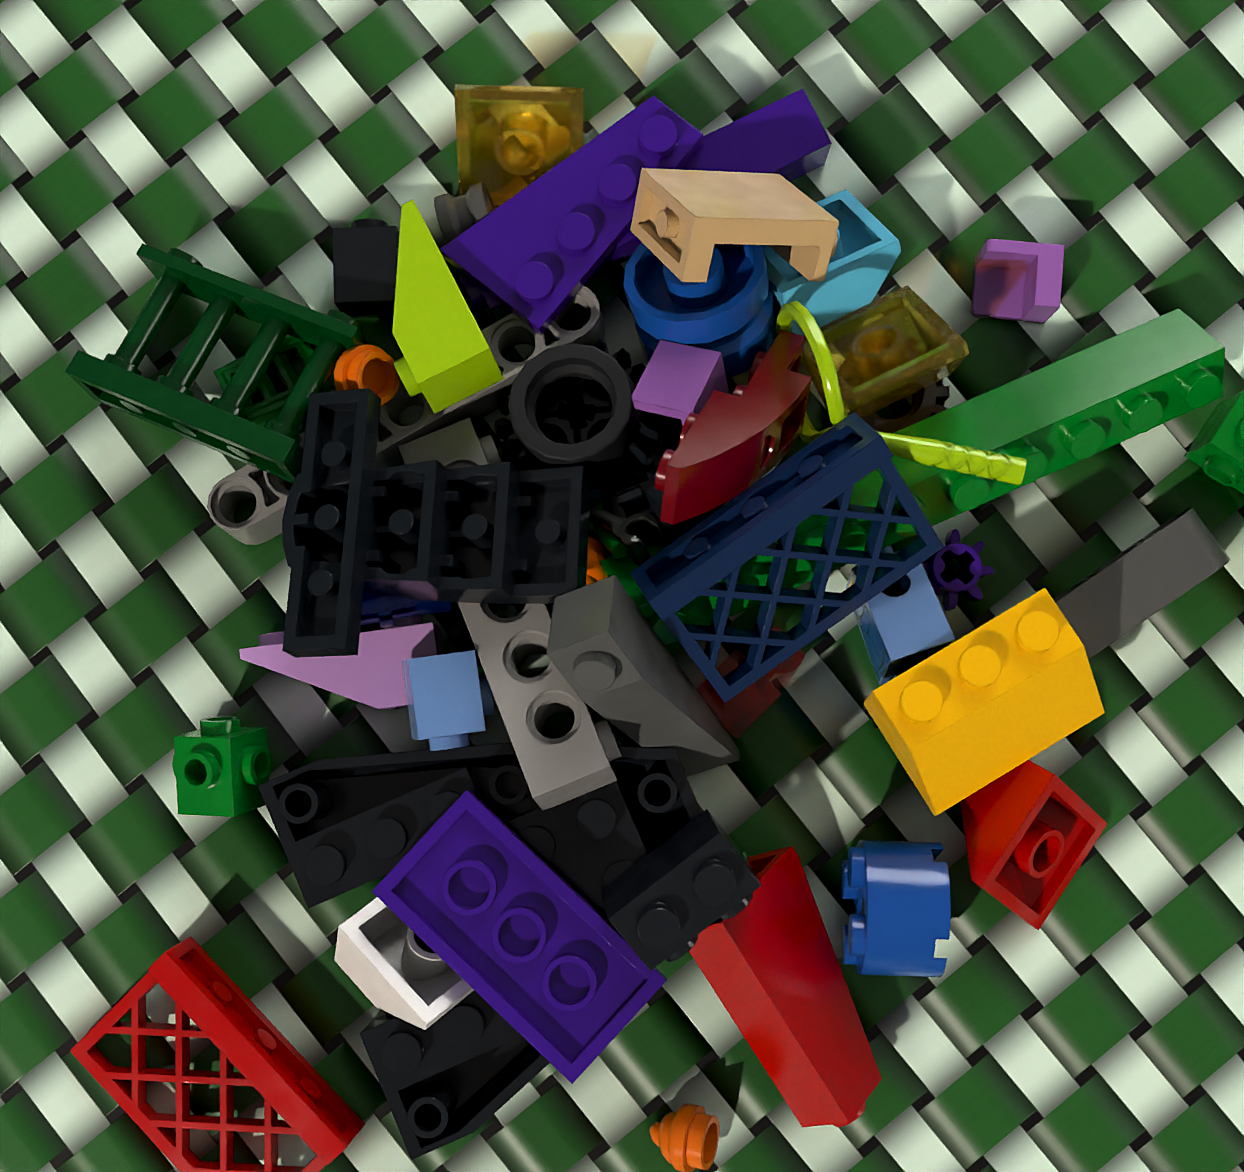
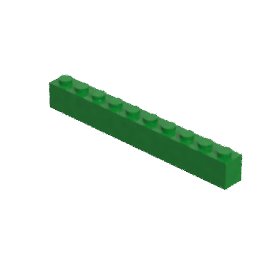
[600,308,1225,645]

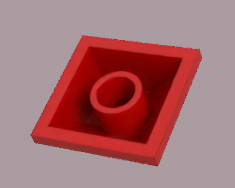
[960,760,1108,930]

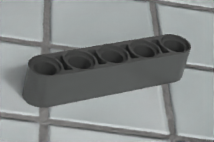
[1053,507,1230,659]

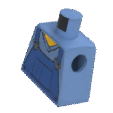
[846,545,955,685]

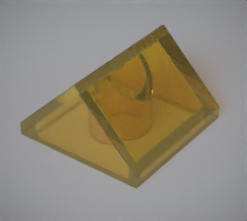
[454,84,586,209]
[802,285,969,418]

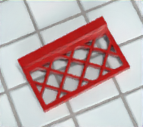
[70,936,365,1172]

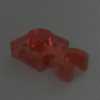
[696,626,805,739]

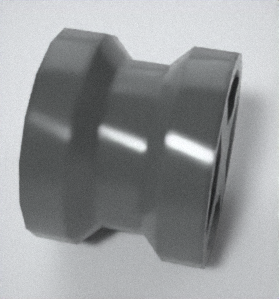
[434,182,495,245]

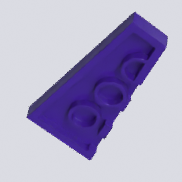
[440,95,703,335]

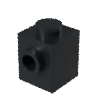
[333,218,400,319]

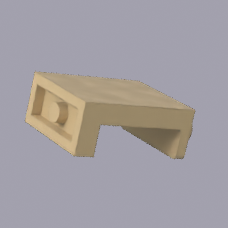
[630,168,839,282]

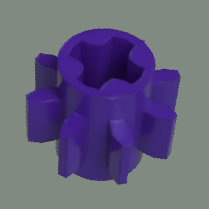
[922,529,994,611]

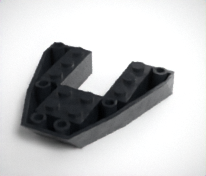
[258,742,702,1160]

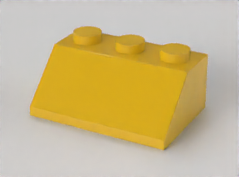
[863,588,1105,816]

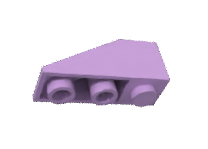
[239,613,444,710]

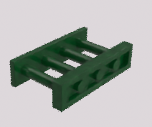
[65,243,369,483]

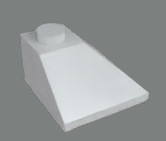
[334,897,474,1030]

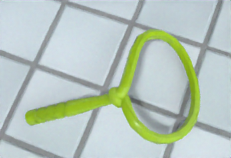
[775,301,1027,485]

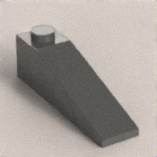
[546,575,740,777]

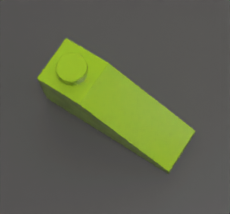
[392,199,504,414]

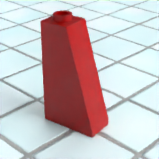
[689,845,882,1127]

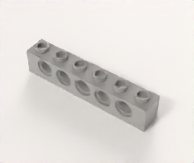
[398,417,622,811]

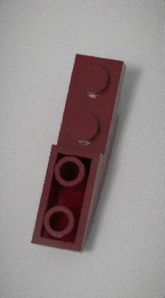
[655,330,812,525]

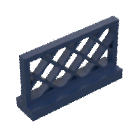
[630,412,944,703]

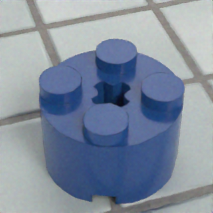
[840,840,951,977]

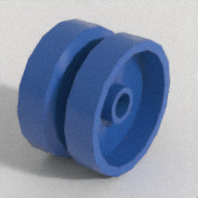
[623,243,777,379]

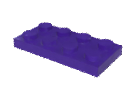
[372,790,667,1084]

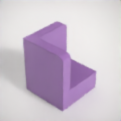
[971,239,1065,324]
[632,340,729,426]

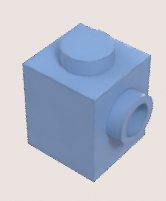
[402,650,494,751]

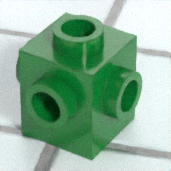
[172,716,272,817]

